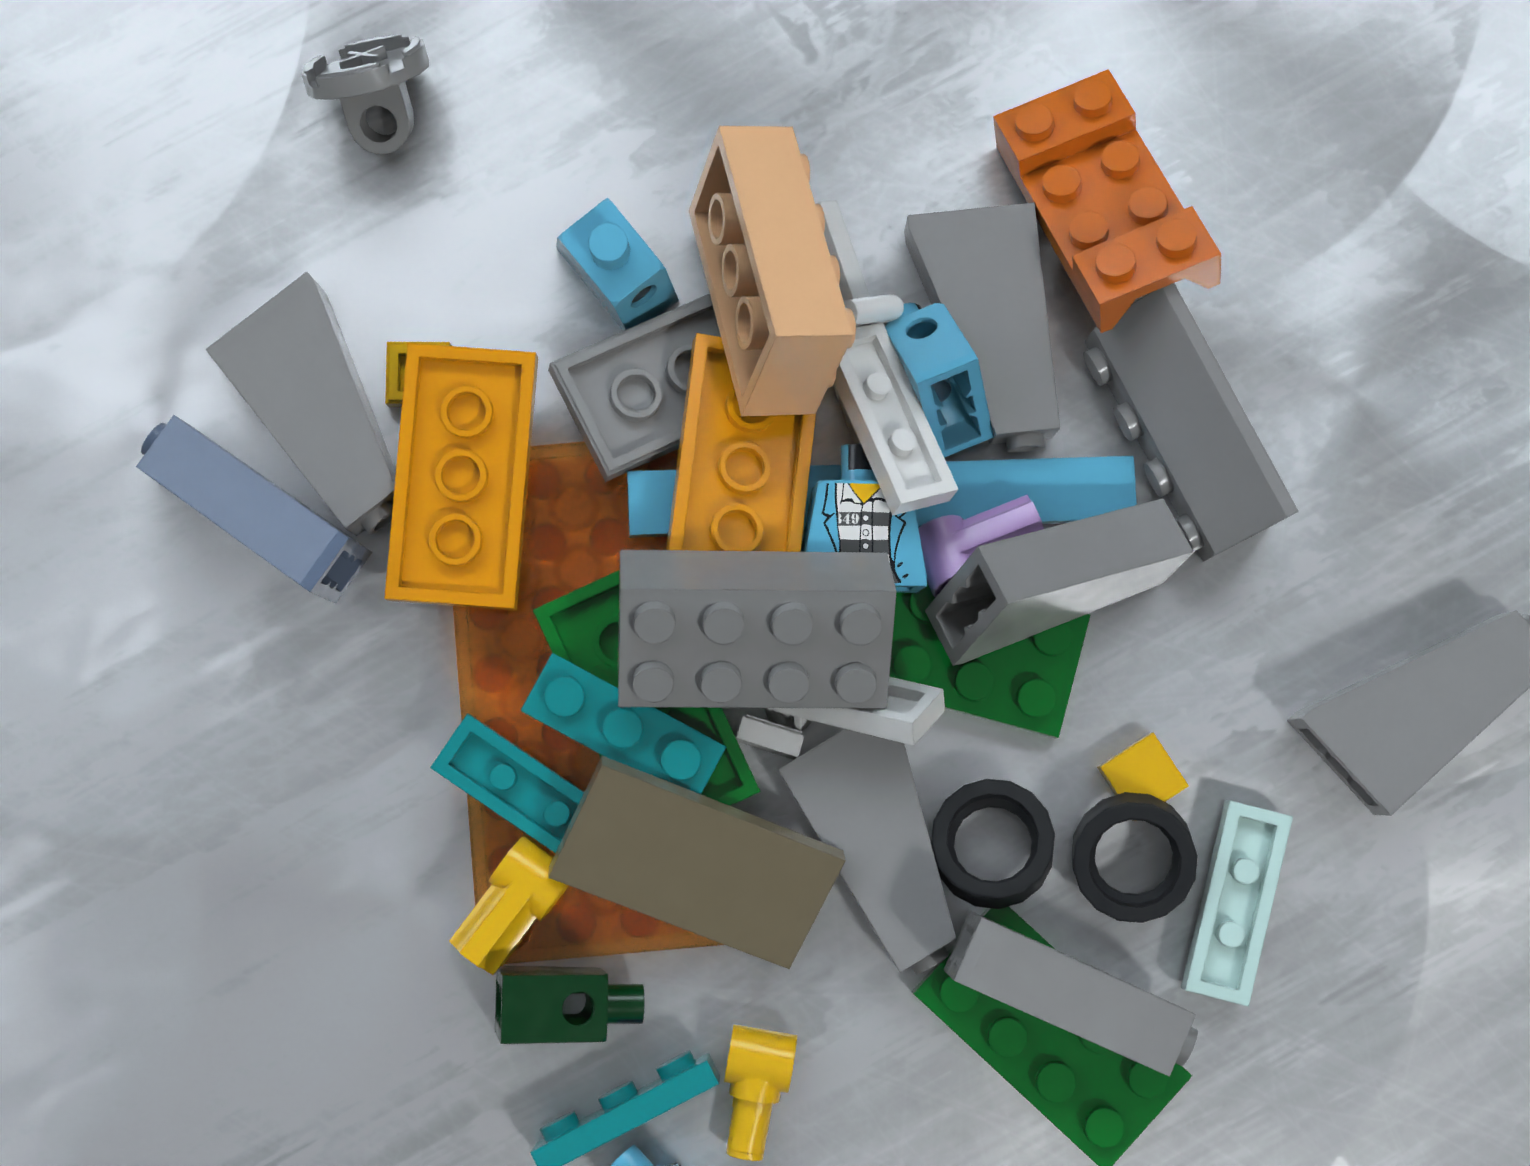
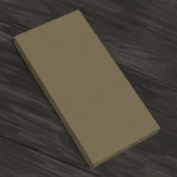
[548,756,846,969]

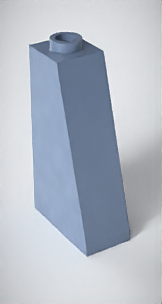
[136,415,372,603]

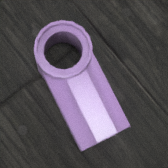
[918,494,1044,598]

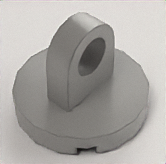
[301,35,429,154]

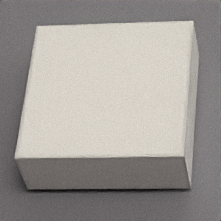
[736,714,805,760]

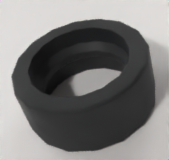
[931,779,1055,909]
[1071,792,1198,923]

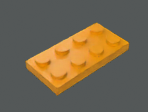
[666,333,816,552]
[384,343,538,611]

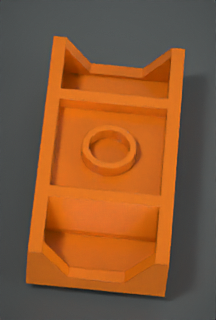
[993,69,1221,333]

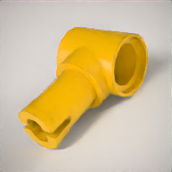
[724,1024,798,1161]

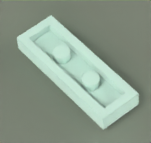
[1181,800,1293,1007]

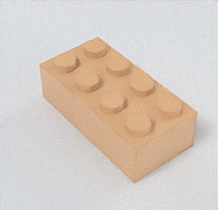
[689,126,856,416]

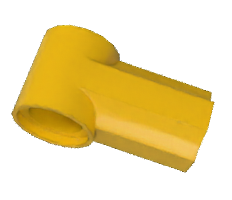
[449,835,569,975]

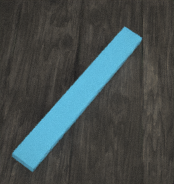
[627,456,1137,538]

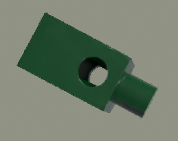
[494,966,645,1044]

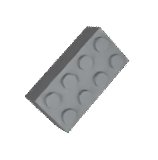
[618,550,897,708]

